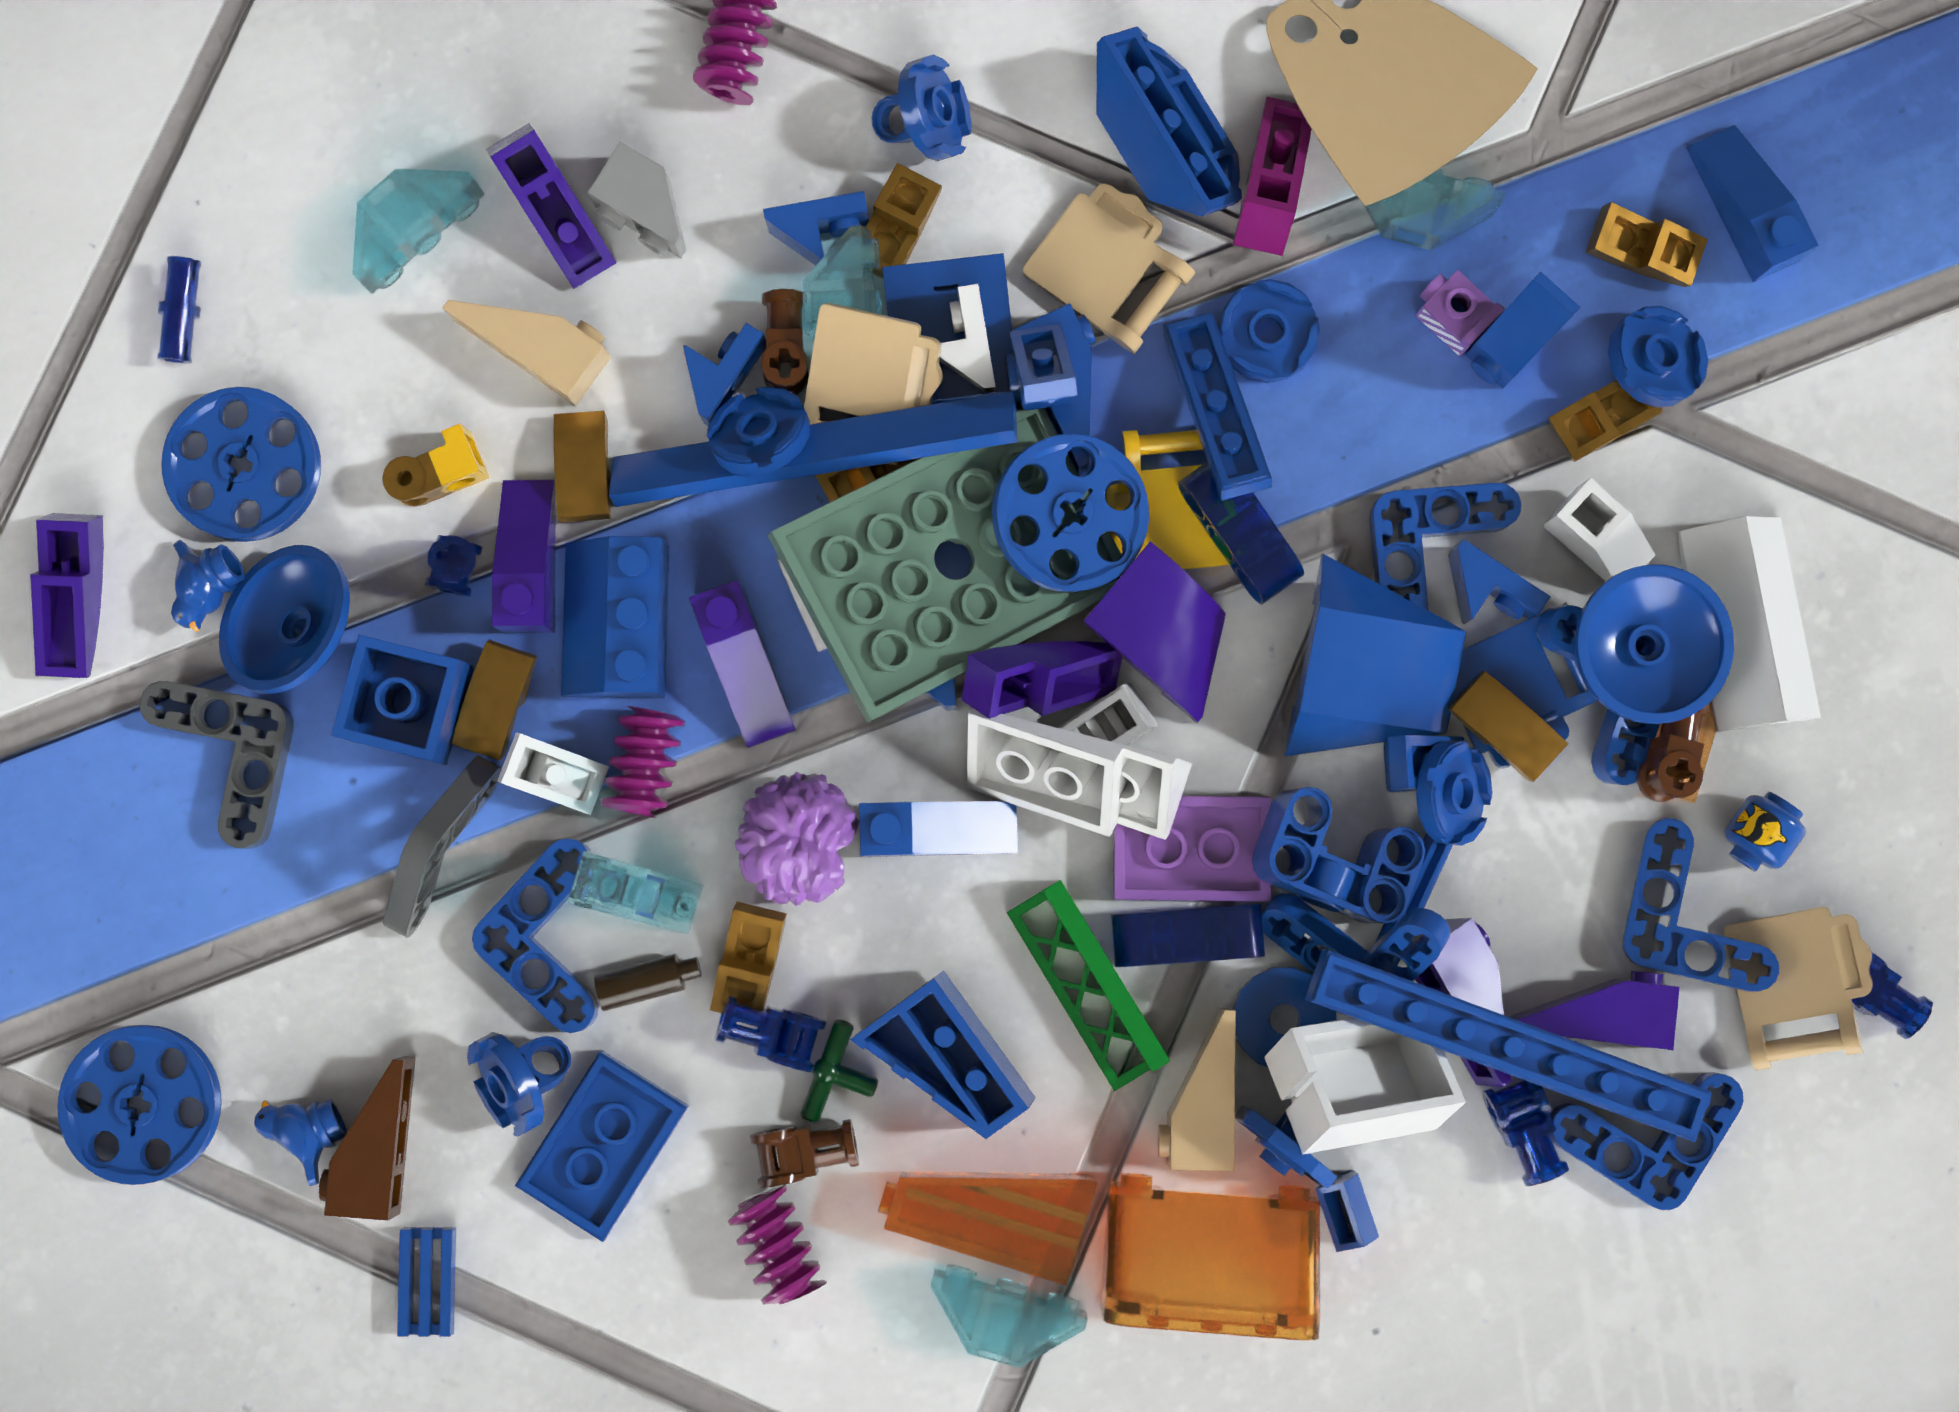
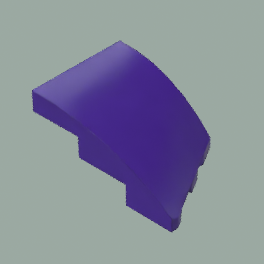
[1083,541,1226,723]

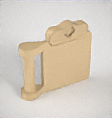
[1023,183,1195,354]
[804,303,943,465]
[1723,907,1873,1071]

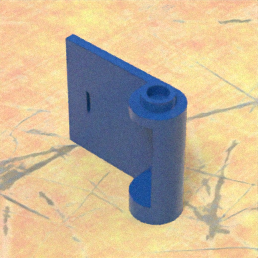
[882,253,1021,405]

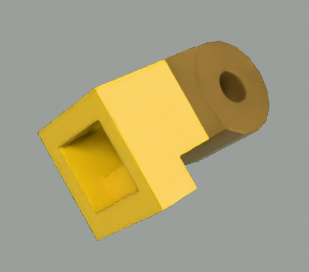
[382,423,490,507]

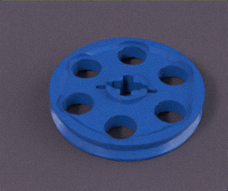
[161,387,321,542]
[992,434,1149,592]
[57,1025,222,1185]

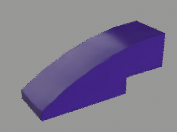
[30,513,104,678]
[961,641,1123,719]

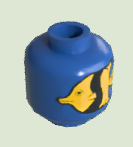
[1724,791,1806,872]

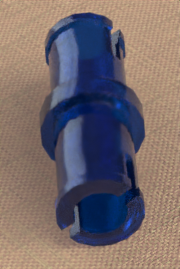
[157,256,202,364]

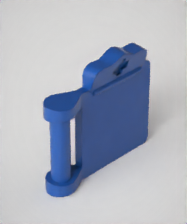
[1453,602,1598,768]

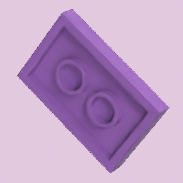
[1113,796,1271,902]

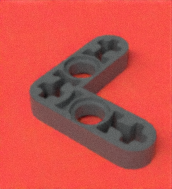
[140,681,294,849]
[383,755,502,938]

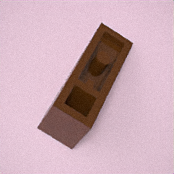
[319,1056,416,1221]

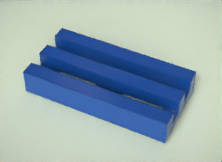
[397,1227,456,1337]

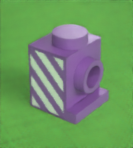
[1416,270,1505,357]

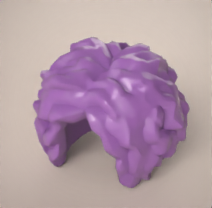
[735,772,859,906]

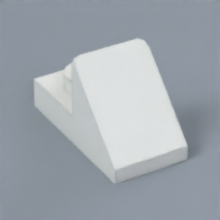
[939,284,995,393]
[497,732,609,815]

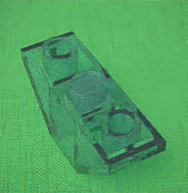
[352,169,485,294]
[1362,169,1506,250]
[803,225,882,341]
[567,851,704,934]
[930,1264,1088,1368]

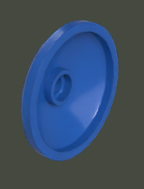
[219,545,350,694]
[1575,564,1734,724]

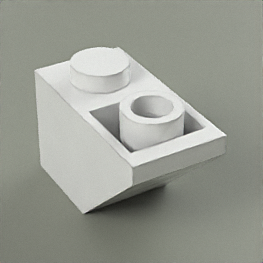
[1542,478,1656,581]

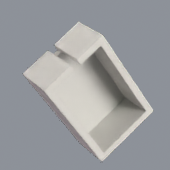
[1264,1018,1466,1154]

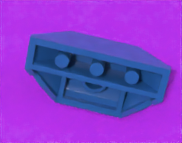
[1096,26,1242,217]

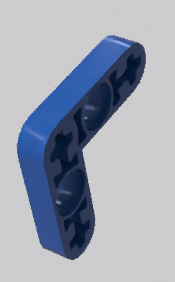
[1369,483,1522,611]
[1536,605,1660,785]
[1622,818,1779,992]
[472,838,599,1033]
[1260,894,1450,981]
[1546,1072,1744,1210]

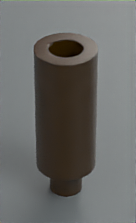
[594,953,702,1011]

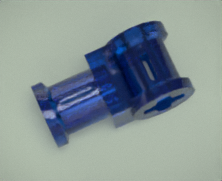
[424,535,483,597]
[1852,952,1933,1039]
[715,996,827,1072]
[1482,1080,1569,1186]

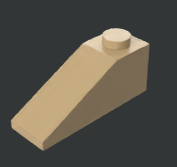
[442,300,611,406]
[1157,1008,1236,1171]

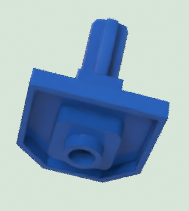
[1235,1103,1337,1190]

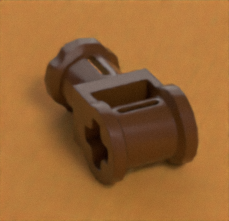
[761,289,809,396]
[1637,705,1710,802]
[750,1119,859,1188]

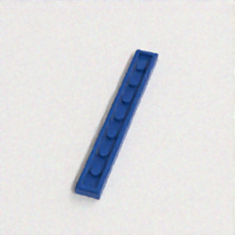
[609,391,1017,507]
[1305,949,1712,1142]

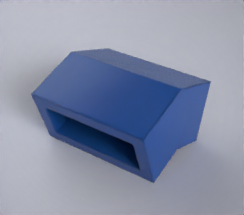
[1315,1170,1379,1252]

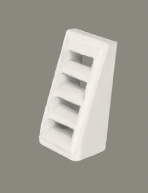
[1057,683,1158,745]

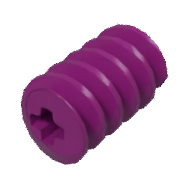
[693,0,777,106]
[600,706,686,818]
[728,1184,827,1305]

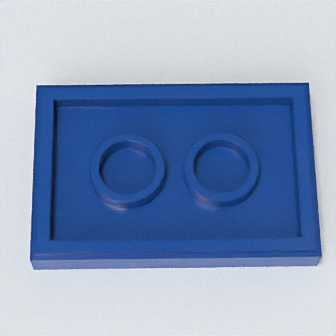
[515,1050,689,1242]

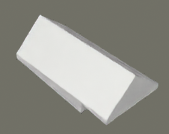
[1677,516,1821,732]
[967,708,1192,840]

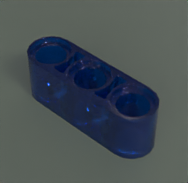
[1177,461,1305,605]
[1111,904,1266,967]

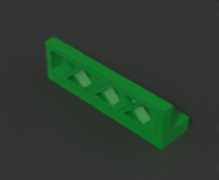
[1006,880,1170,1092]

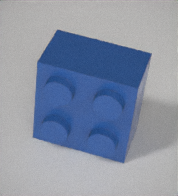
[331,634,473,765]

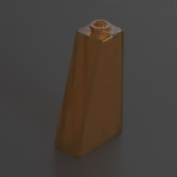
[878,1171,1098,1286]

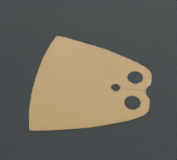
[1266,0,1538,206]

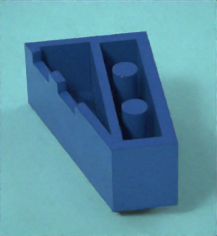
[850,970,1036,1139]

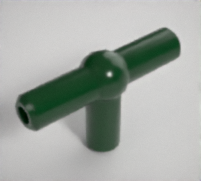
[800,1019,879,1123]

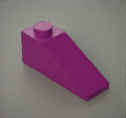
[1233,96,1312,256]

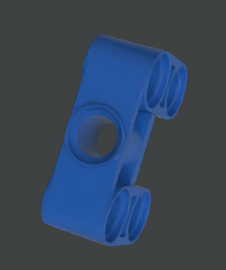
[1252,787,1425,923]

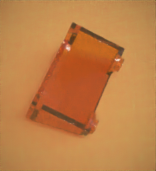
[1100,1173,1321,1341]

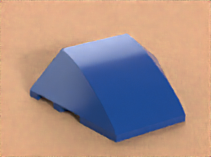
[1284,553,1466,756]

